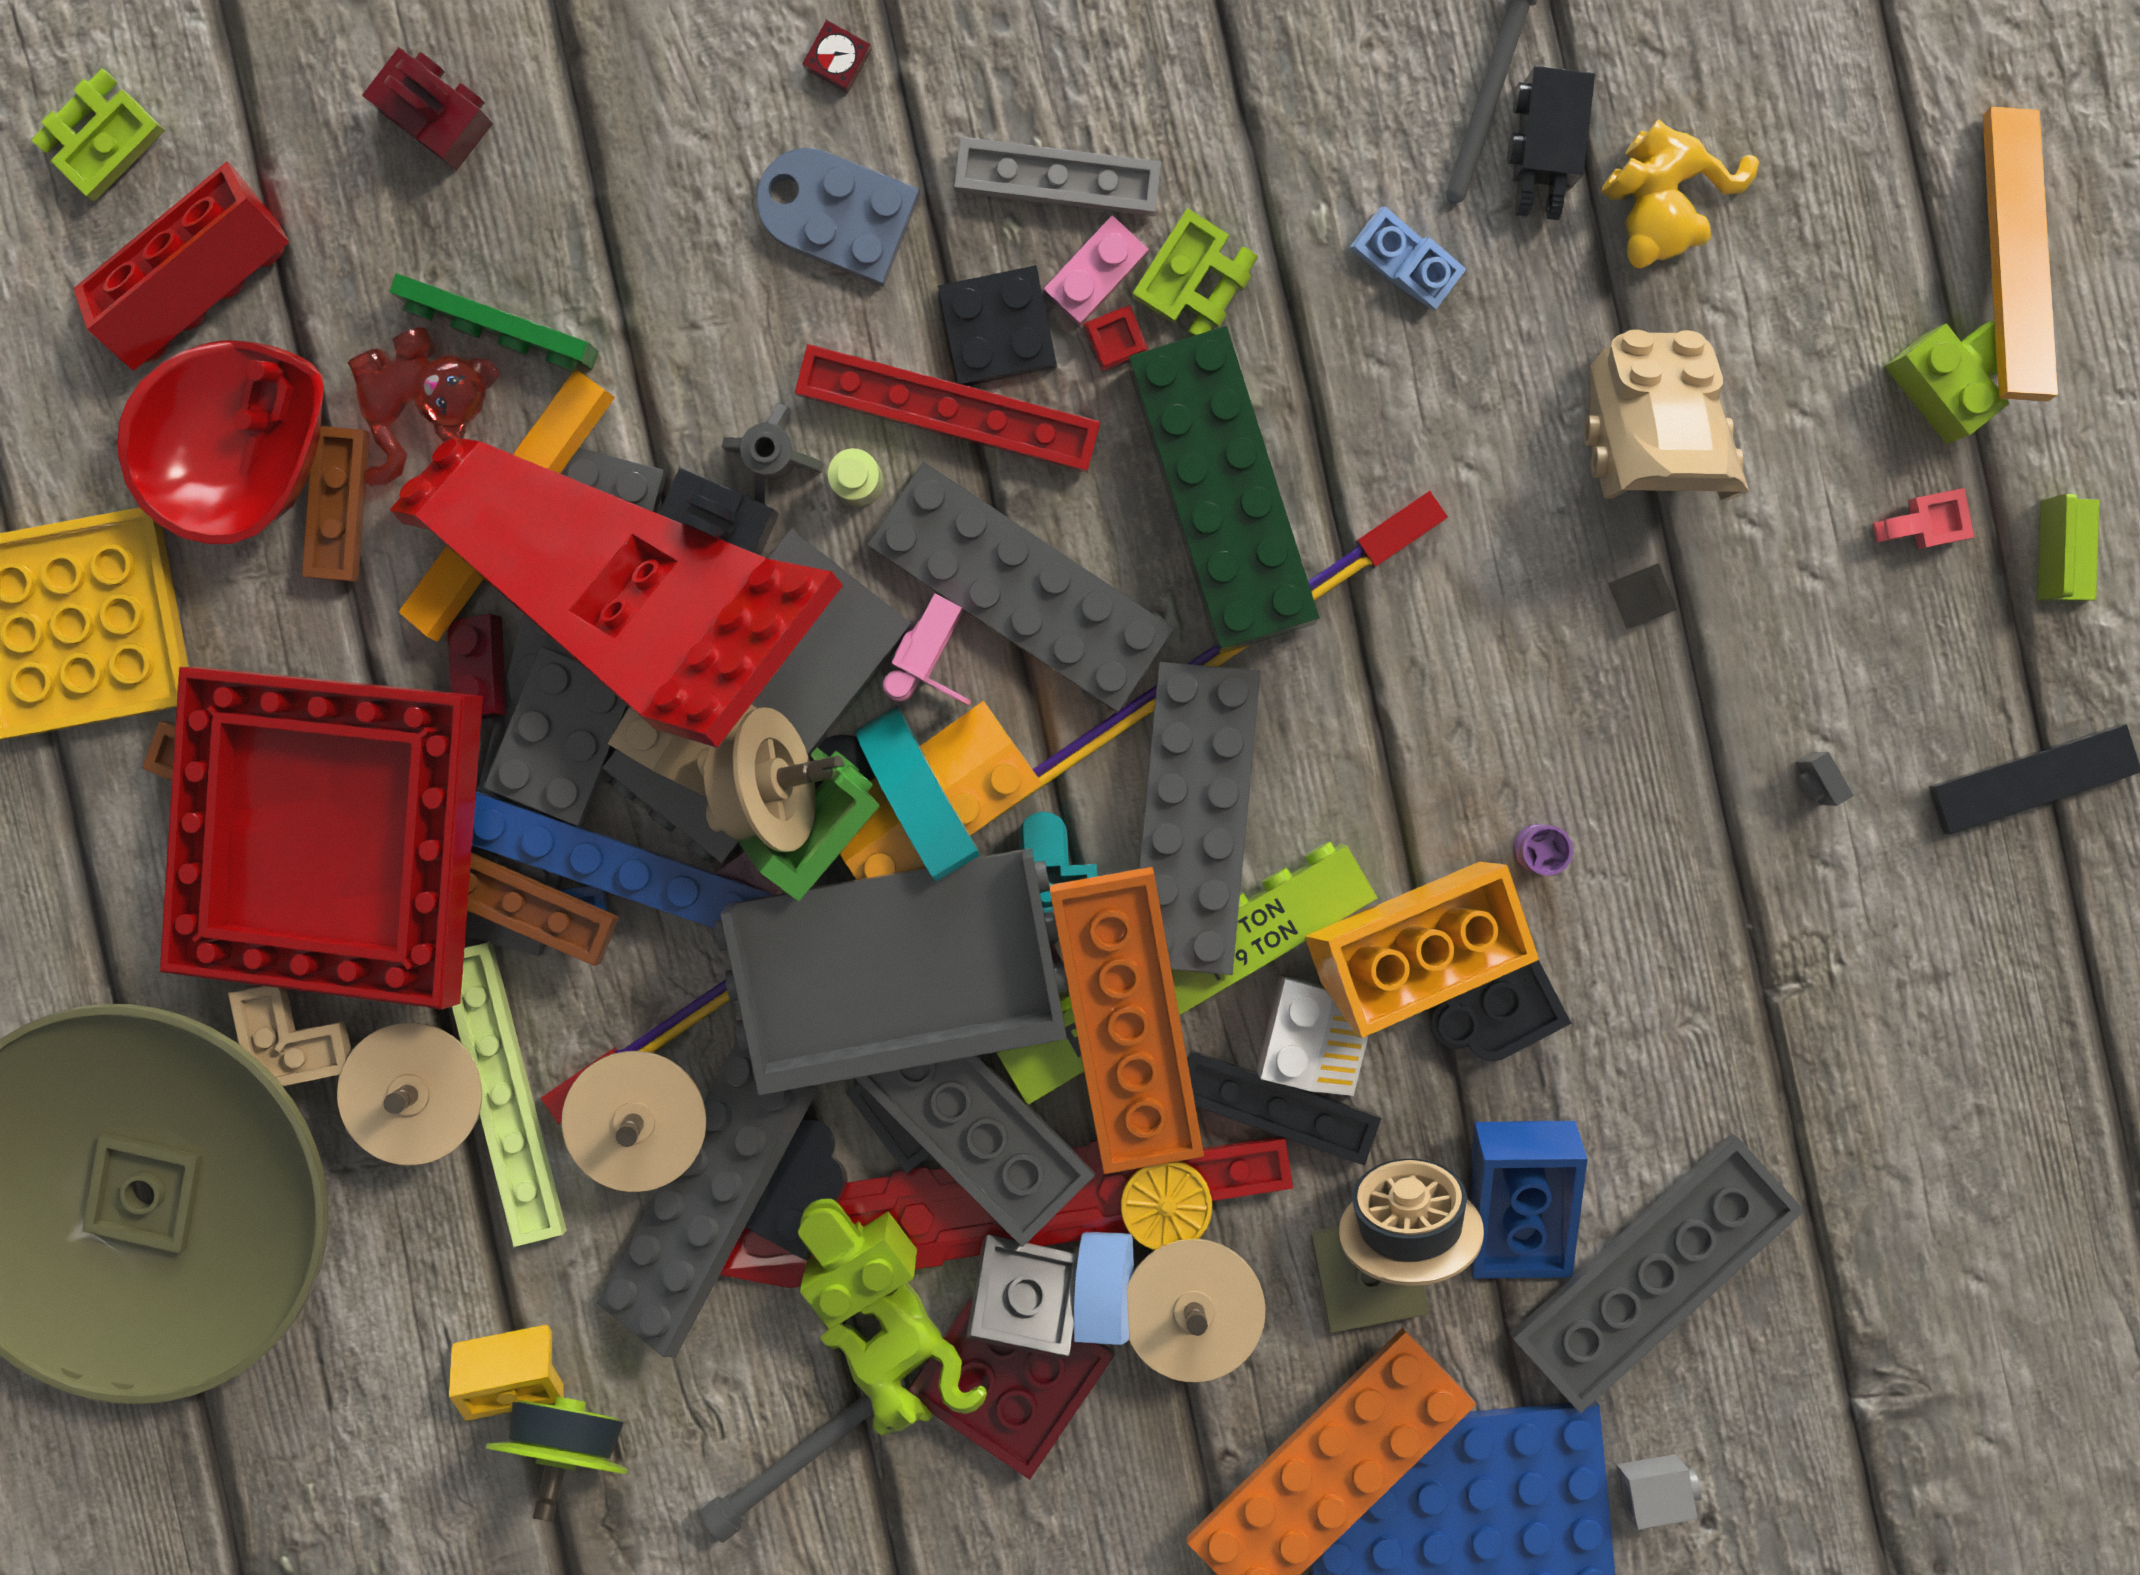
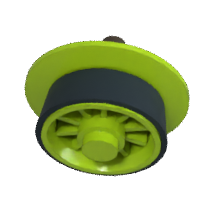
[485,1396,629,1522]

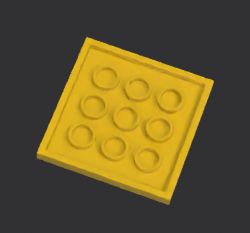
[0,507,189,741]

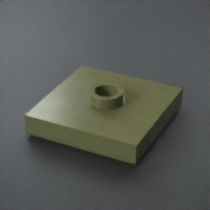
[1310,1226,1429,1333]

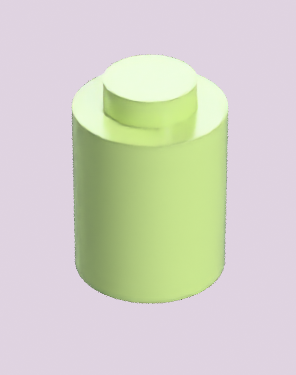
[828,448,884,507]

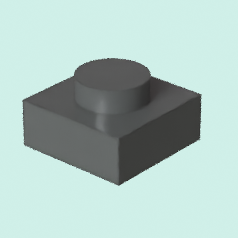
[1795,752,1854,806]

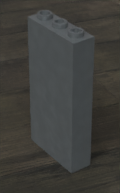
[602,528,915,863]

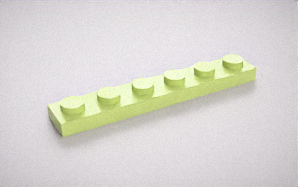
[452,942,567,1247]

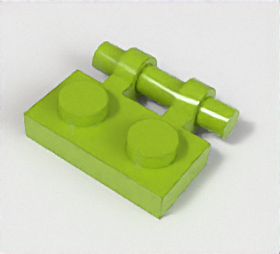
[31,68,166,201]
[1132,208,1258,337]

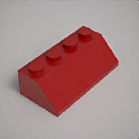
[73,161,289,371]

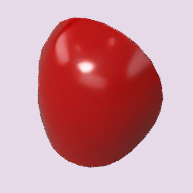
[117,340,324,544]

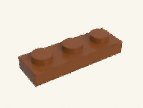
[301,426,370,582]

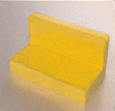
[449,1325,564,1421]

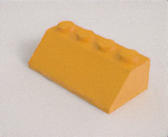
[840,701,1042,880]
[1305,861,1539,1038]

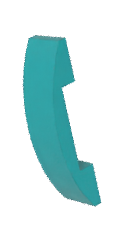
[855,705,981,882]

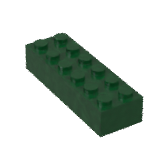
[1129,326,1320,655]

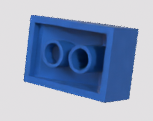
[1471,1121,1588,1279]

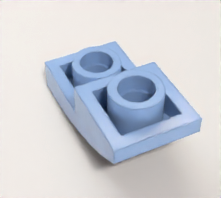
[1349,206,1466,310]
[1074,1232,1134,1345]

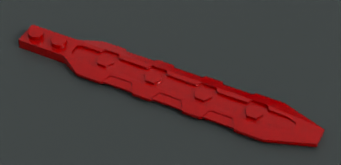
[720,1136,1293,1288]

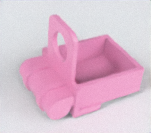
[883,593,971,706]

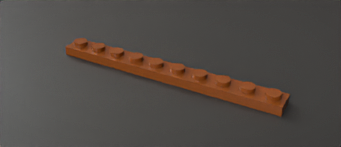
[142,721,619,966]

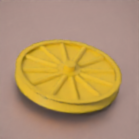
[1121,1161,1212,1250]

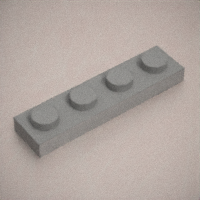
[954,137,1161,216]

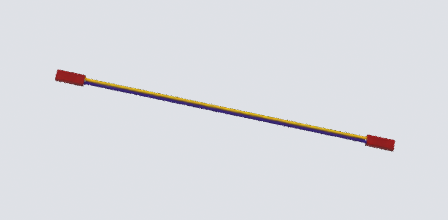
[541,491,1448,1125]

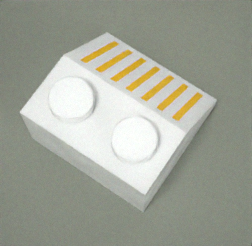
[1256,974,1369,1096]

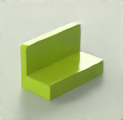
[2037,494,2100,602]

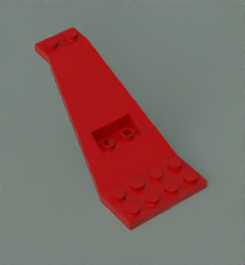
[390,437,843,748]

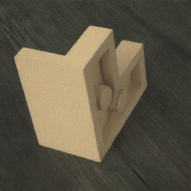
[228,986,351,1086]

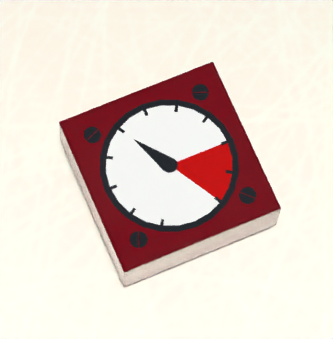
[802,19,872,93]

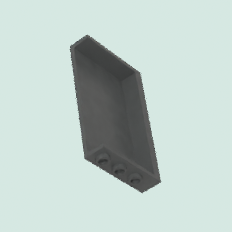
[715,848,1069,1095]

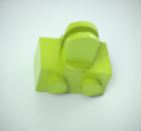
[1884,320,2010,444]
[798,1199,917,1330]

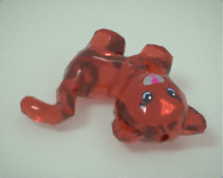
[348,327,500,486]

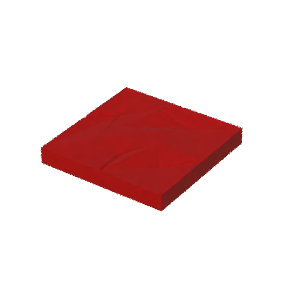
[159,667,483,1009]

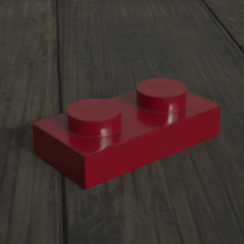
[448,613,506,719]

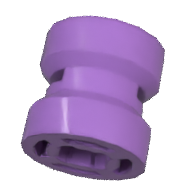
[1513,824,1574,876]

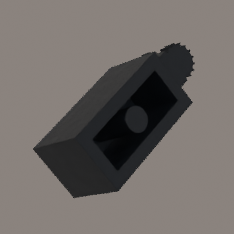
[1507,66,1595,220]

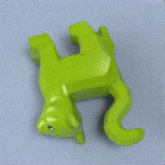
[820,1283,987,1436]

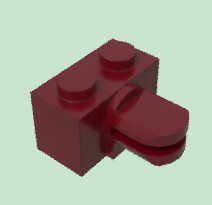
[362,47,493,171]

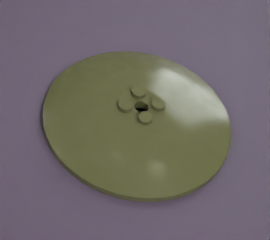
[0,1004,329,1404]

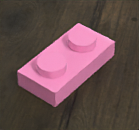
[1043,215,1149,327]

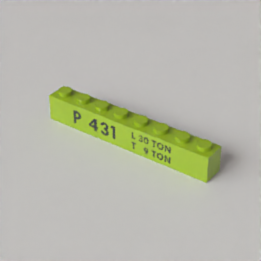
[997,841,1378,1105]

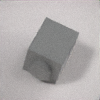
[1617,1454,1701,1530]

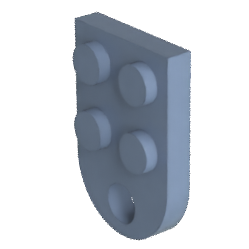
[757,148,921,287]

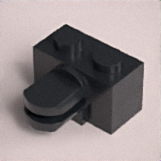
[659,467,779,556]

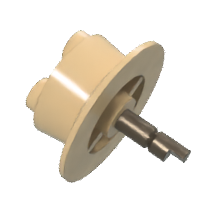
[698,707,845,852]

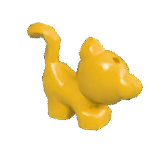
[1601,119,1759,269]

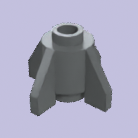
[721,404,824,506]

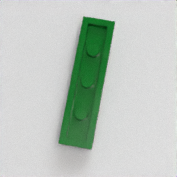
[389,273,599,372]

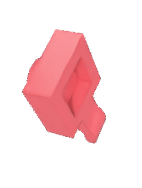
[1872,488,1974,549]

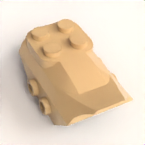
[1584,330,1749,501]

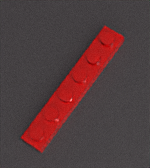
[794,344,1101,473]

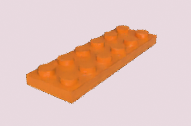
[1049,867,1204,1174]
[1186,1327,1476,1575]

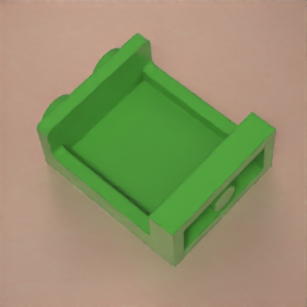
[737,748,880,902]

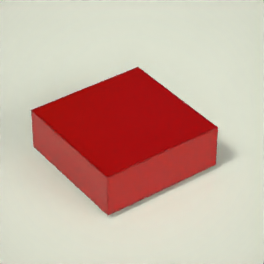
[1083,305,1148,373]

